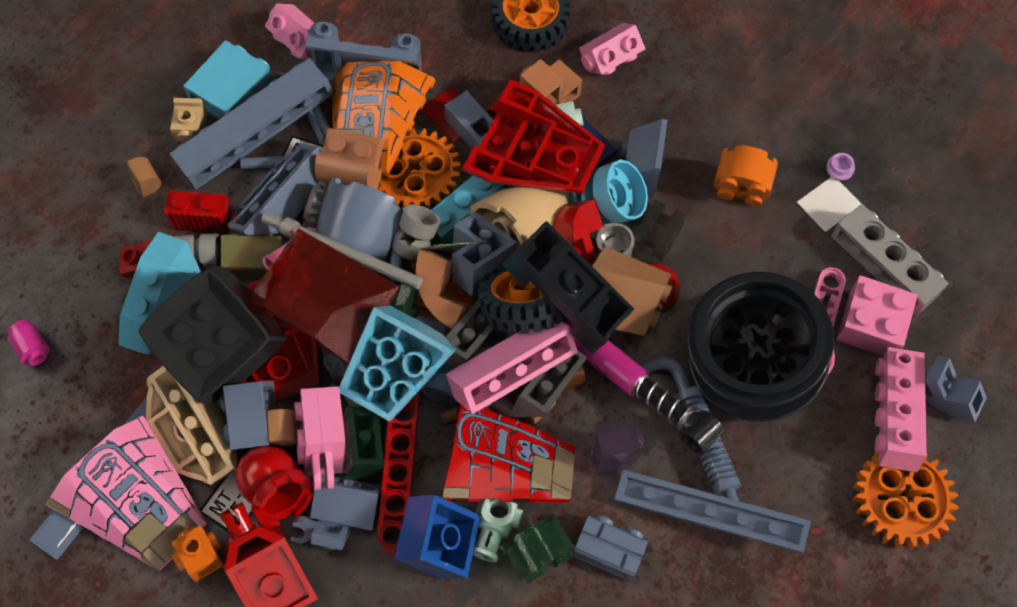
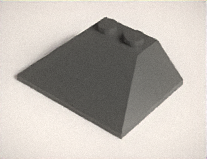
[445,299,587,417]

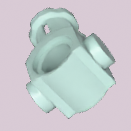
[473,499,523,562]

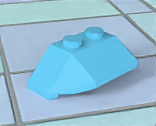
[119,232,201,355]

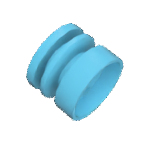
[570,159,648,231]

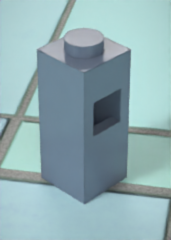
[445,91,493,149]

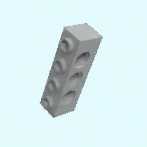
[831,204,949,316]

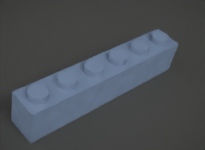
[170,58,333,190]

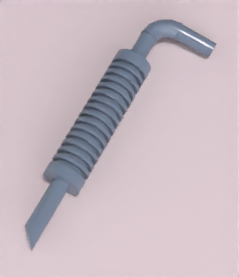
[639,356,743,540]

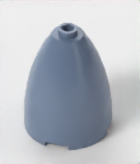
[314,177,406,302]

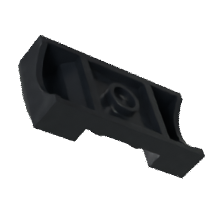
[502,221,634,355]

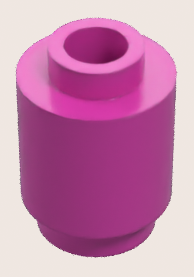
[7,320,50,366]

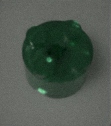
[500,513,575,585]

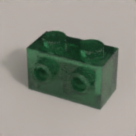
[342,406,385,480]

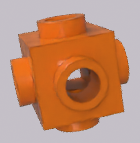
[171,525,223,582]

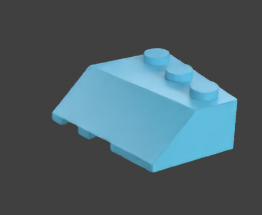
[339,306,456,421]

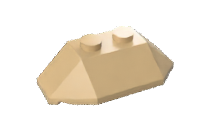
[146,366,237,485]

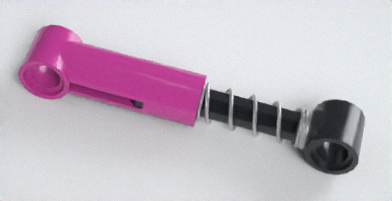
[563,318,724,454]

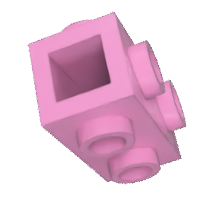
[265,3,315,60]
[579,23,645,76]

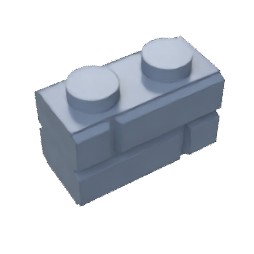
[572,515,648,582]

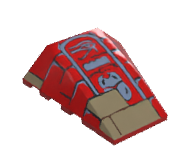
[441,402,576,503]

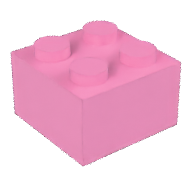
[836,275,918,356]

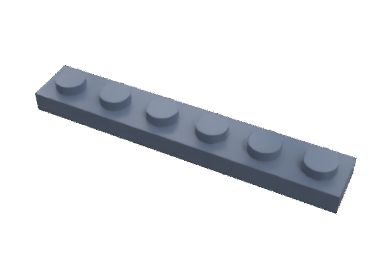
[614,469,811,554]

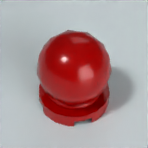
[235,445,314,527]

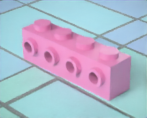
[445,321,578,414]
[875,347,927,472]

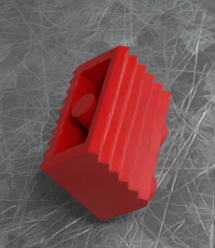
[164,190,232,234]

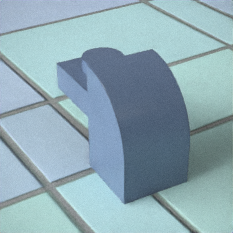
[925,355,987,422]

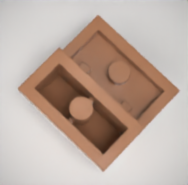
[315,128,385,190]

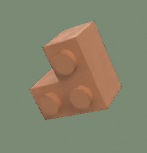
[520,59,582,105]

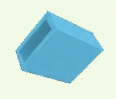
[183,40,273,120]

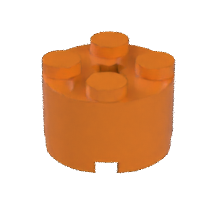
[714,145,778,207]

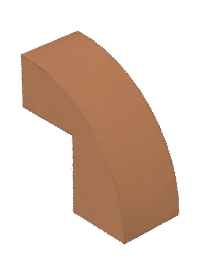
[416,250,471,329]

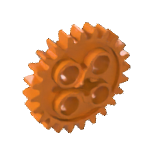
[378,128,462,210]
[853,453,959,550]

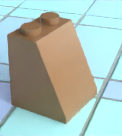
[592,246,672,336]

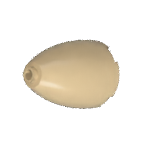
[470,185,571,249]

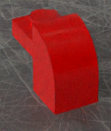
[553,199,603,266]

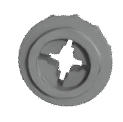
[303,181,327,227]

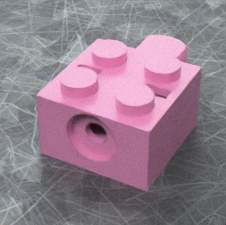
[294,387,345,491]

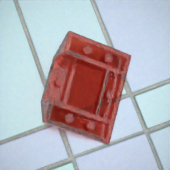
[246,228,400,364]

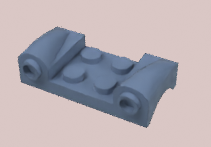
[305,22,422,82]

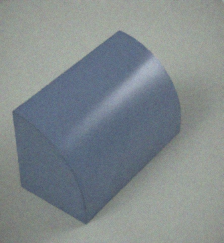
[310,475,382,530]

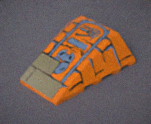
[332,61,436,175]

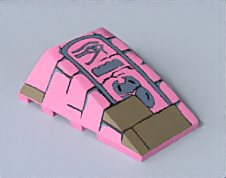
[45,416,207,571]

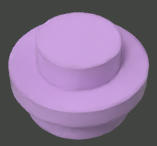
[826,153,855,180]

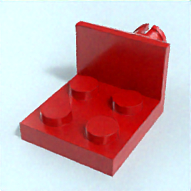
[219,502,318,607]

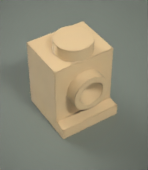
[170,98,207,143]

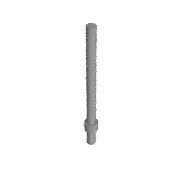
[261,212,423,289]

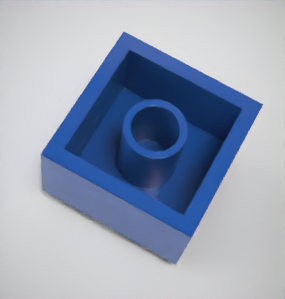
[394,495,480,579]

